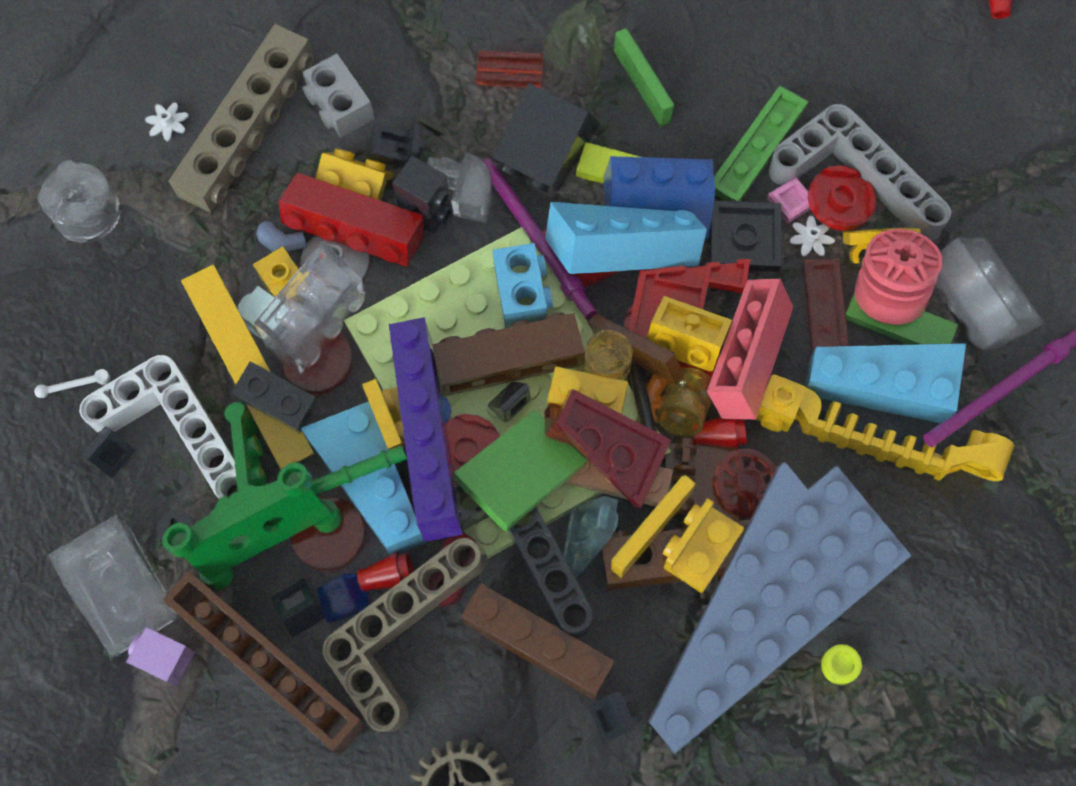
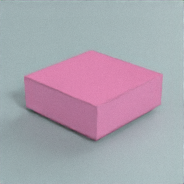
[767,177,810,224]

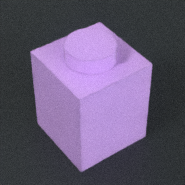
[126,627,195,687]

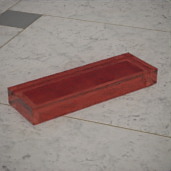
[803,259,849,356]

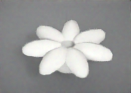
[145,103,189,141]
[789,216,835,256]

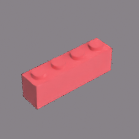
[707,279,793,420]

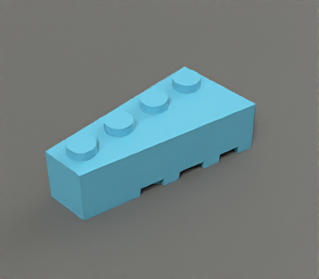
[545,202,707,274]

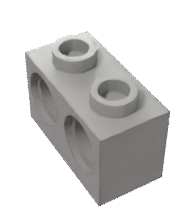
[303,54,375,138]

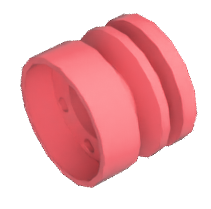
[855,229,942,325]

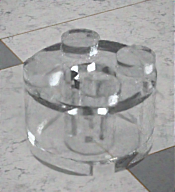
[38,160,121,243]

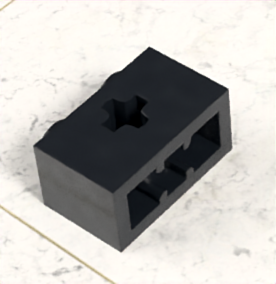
[392,156,453,234]
[231,361,318,434]

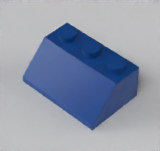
[603,156,715,240]

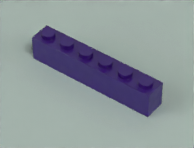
[389,317,462,542]

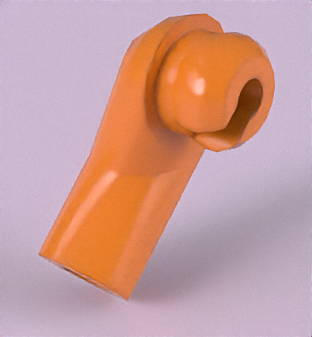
[647,374,669,423]

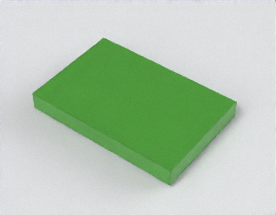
[452,410,587,532]

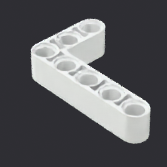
[79,355,237,499]

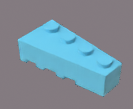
[804,344,966,424]
[301,401,426,555]

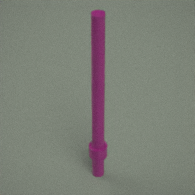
[480,158,597,320]
[923,329,1076,447]

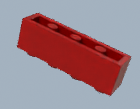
[279,173,424,267]

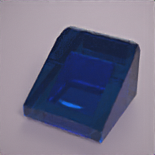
[316,574,370,623]

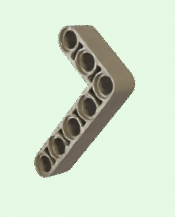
[323,538,487,732]

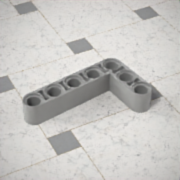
[769,104,951,241]

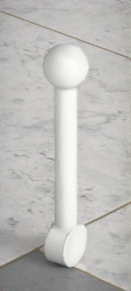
[34,369,110,398]

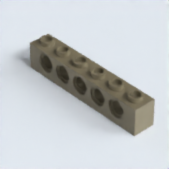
[169,24,314,213]

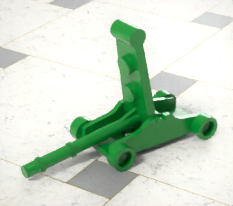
[162,402,407,590]

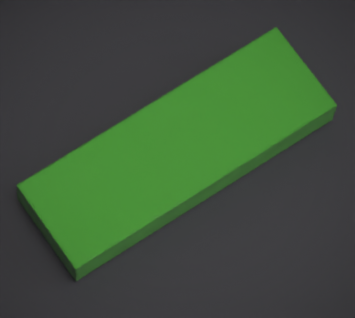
[614,28,674,127]
[844,292,958,345]

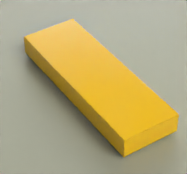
[611,475,696,578]

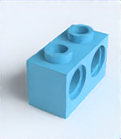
[492,243,553,328]

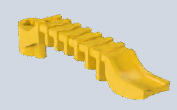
[767,385,1014,481]

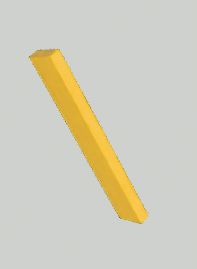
[181,265,314,469]

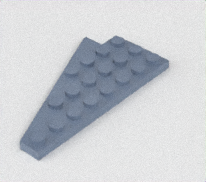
[648,462,911,754]

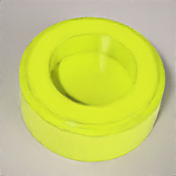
[821,644,862,685]

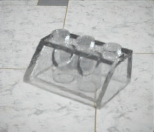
[935,237,1044,350]
[254,241,366,374]

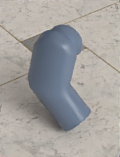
[256,221,307,252]

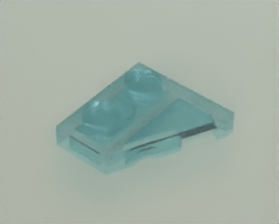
[563,496,619,579]

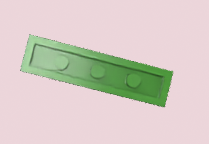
[714,85,808,202]

